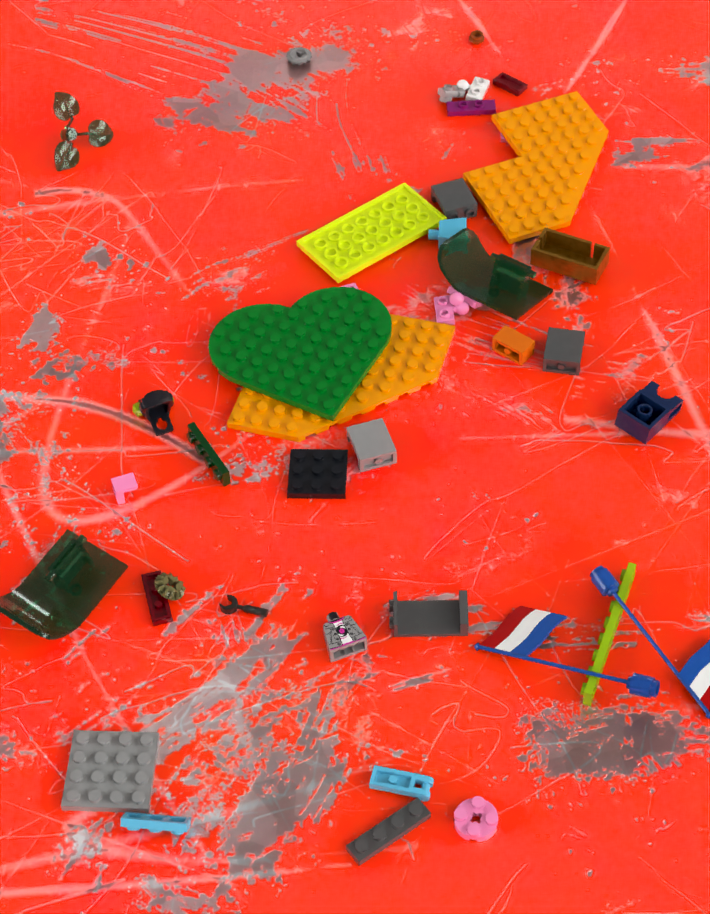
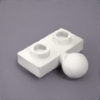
[456,76,490,101]

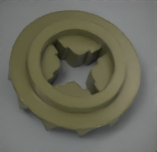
[154,572,186,600]

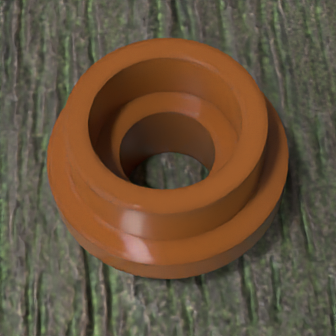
[469,30,485,45]

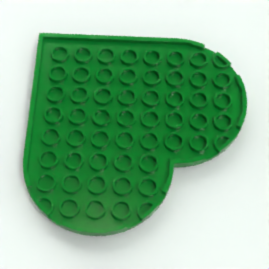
[209,287,392,421]

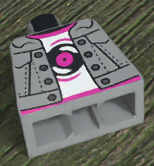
[323,612,368,663]

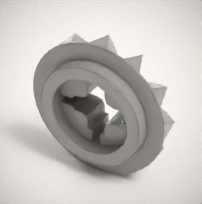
[287,47,312,65]

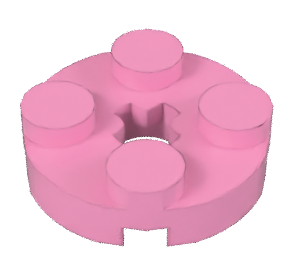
[454,796,499,842]

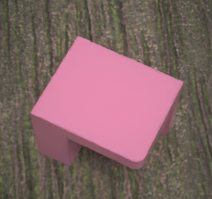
[111,472,138,505]

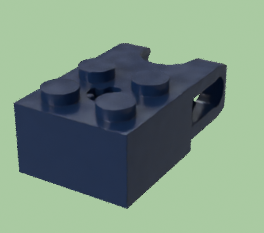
[614,381,684,444]

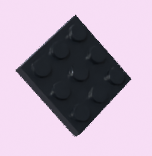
[287,449,348,499]

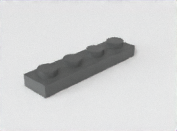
[346,797,431,866]

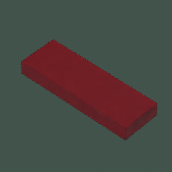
[141,570,173,626]

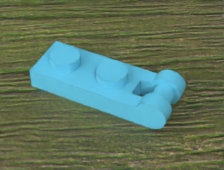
[369,765,434,802]

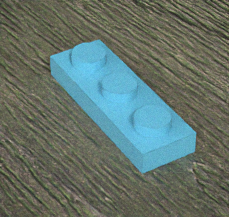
[120,812,191,835]

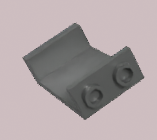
[389,590,469,637]

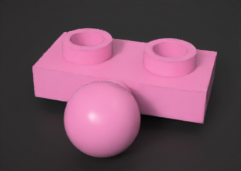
[447,283,486,309]
[433,295,469,325]

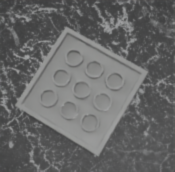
[61,730,160,813]

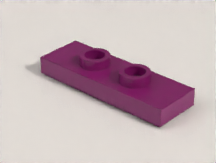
[447,99,496,116]

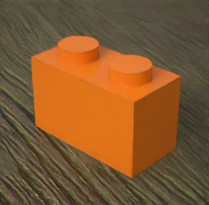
[492,325,535,366]

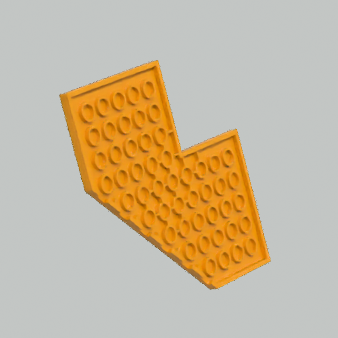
[463,91,609,244]
[227,314,455,442]

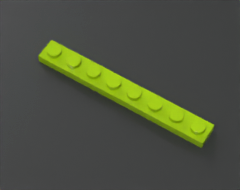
[580,562,637,706]

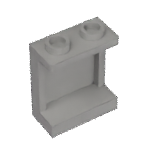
[346,418,397,472]

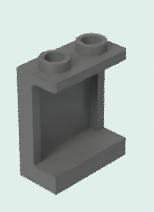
[431,178,478,219]
[542,327,585,376]

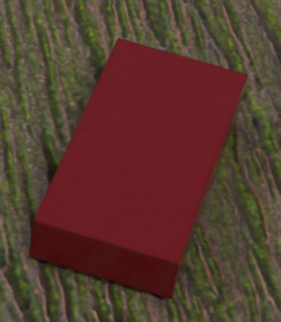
[493,72,528,97]

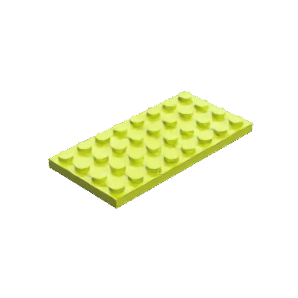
[296,182,447,283]

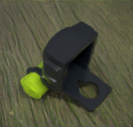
[132,390,174,436]

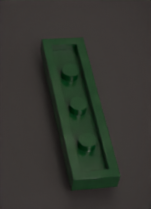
[186,422,231,486]

